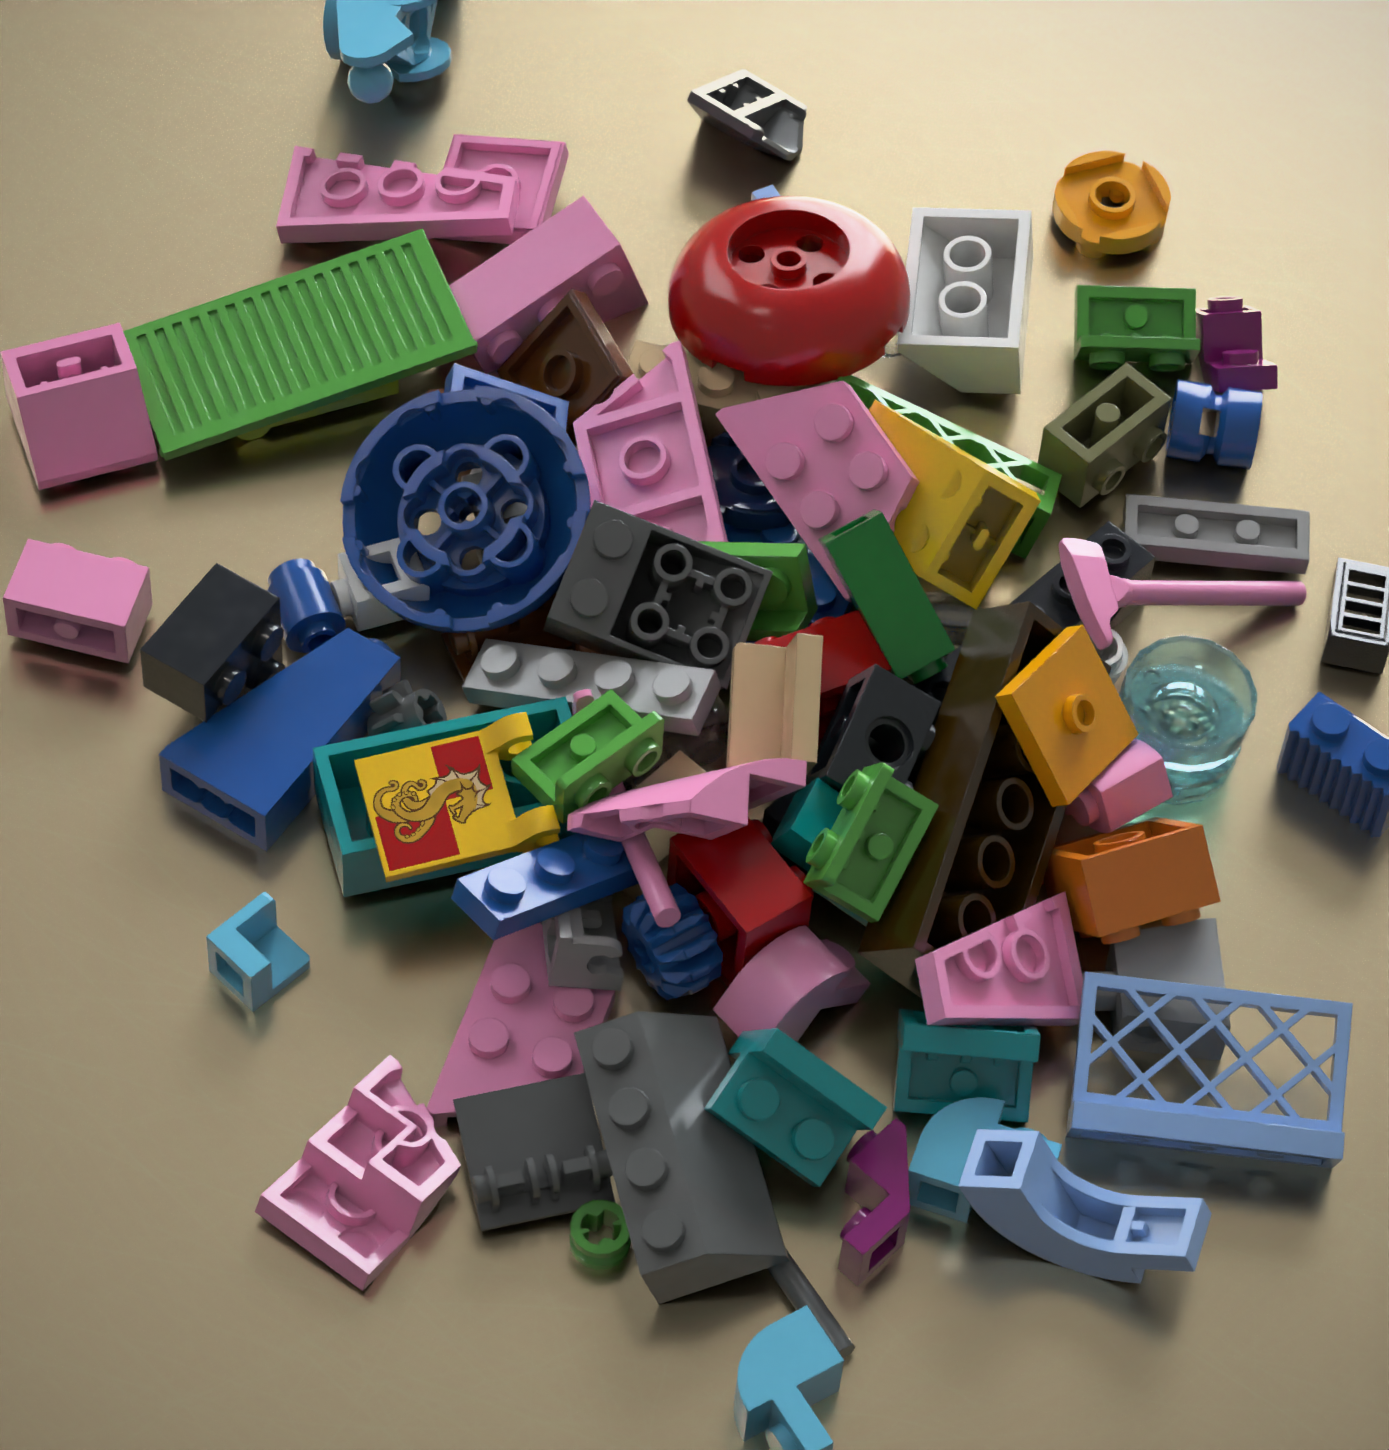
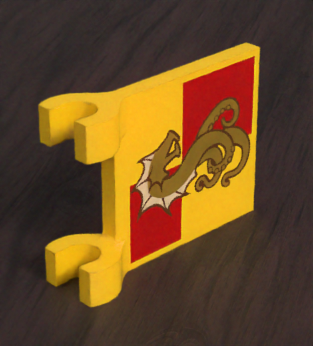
[354,712,560,883]

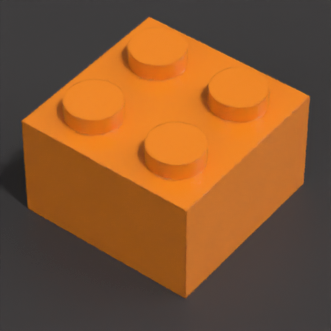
[1044,817,1221,944]

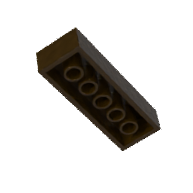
[857,601,1112,998]

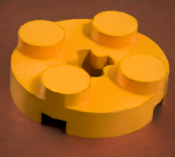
[1052,150,1171,259]

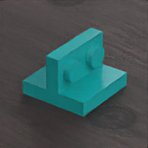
[893,1009,1041,1122]
[704,1028,887,1187]

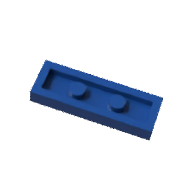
[451,833,639,941]

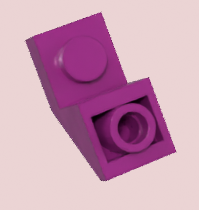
[1196,296,1278,393]
[838,1118,910,1287]

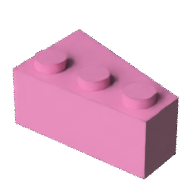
[449,195,648,374]

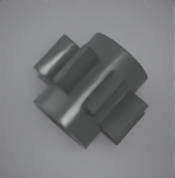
[367,680,447,736]

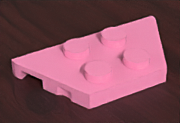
[573,340,728,542]
[715,381,920,603]
[427,923,615,1127]

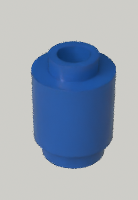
[267,559,346,654]

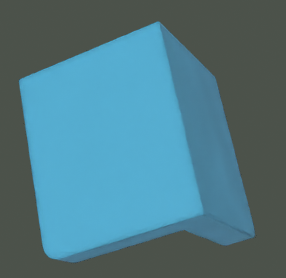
[206,892,310,1012]

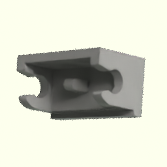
[542,894,624,991]

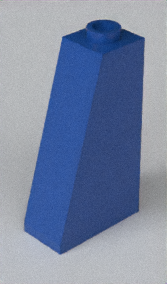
[159,628,401,852]

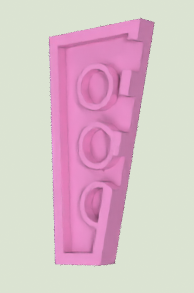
[276,146,520,243]

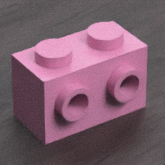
[3,539,153,664]

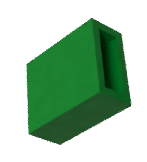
[818,509,956,684]

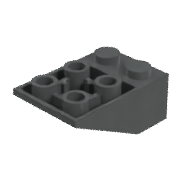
[543,500,773,690]

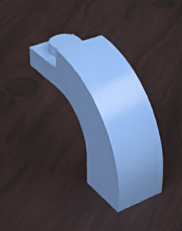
[958,1129,1212,1284]

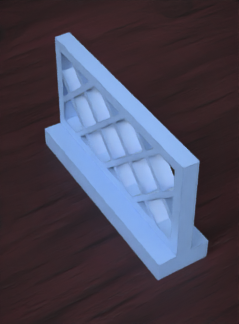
[1066,972,1353,1168]

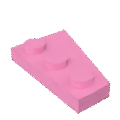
[915,891,1083,1026]

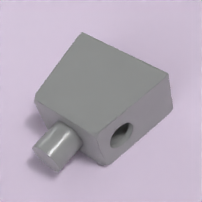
[1082,918,1231,1060]

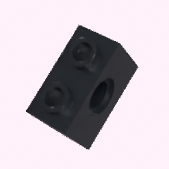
[800,664,941,793]

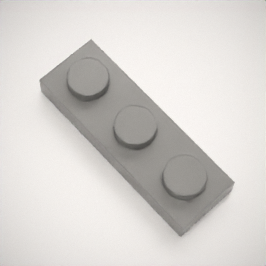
[1122,494,1310,575]

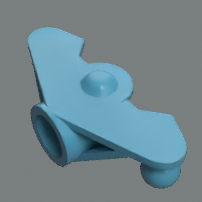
[323,0,452,104]

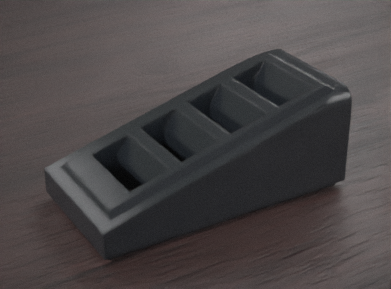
[1321,557,1389,674]

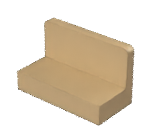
[726,633,823,775]

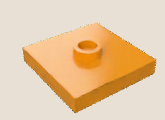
[995,625,1139,807]

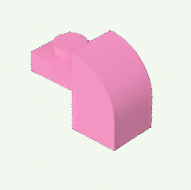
[713,925,871,1042]

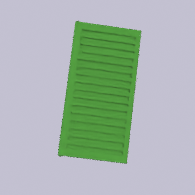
[123,228,478,461]

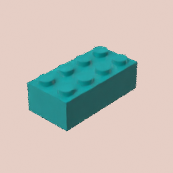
[312,696,577,897]

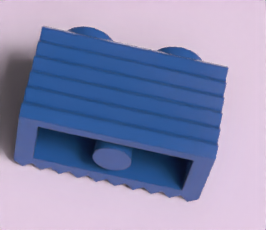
[1276,692,1389,838]

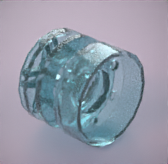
[1119,635,1257,806]

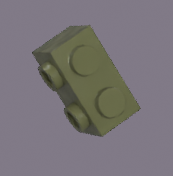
[1037,363,1172,508]

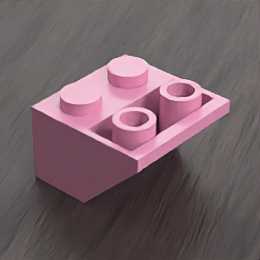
[0,323,158,490]

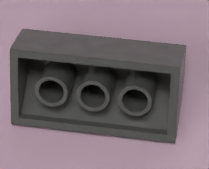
[574,1011,789,1304]

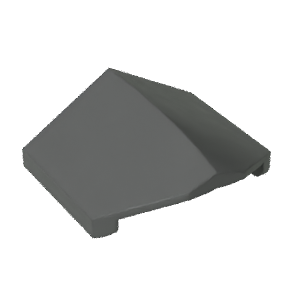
[687,69,807,161]

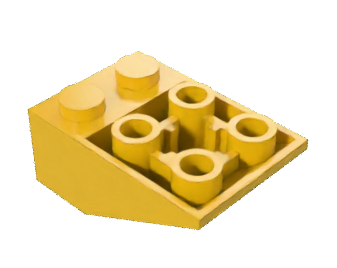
[869,399,1041,610]

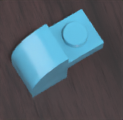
[908,1097,1062,1224]
[734,1305,844,1450]

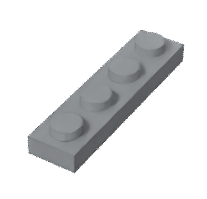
[462,638,721,736]

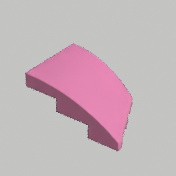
[567,758,807,842]
[255,1055,461,1291]

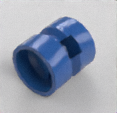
[1165,379,1263,470]

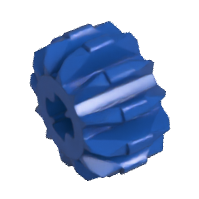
[622,883,723,1000]

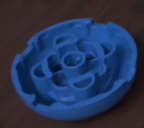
[340,385,591,633]

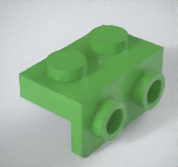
[1074,285,1200,372]
[511,689,664,824]
[803,762,939,923]

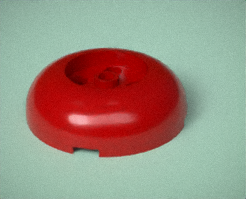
[668,196,910,386]

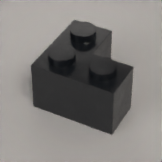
[140,563,285,723]

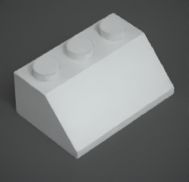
[897,207,1033,394]

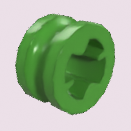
[569,1199,631,1270]

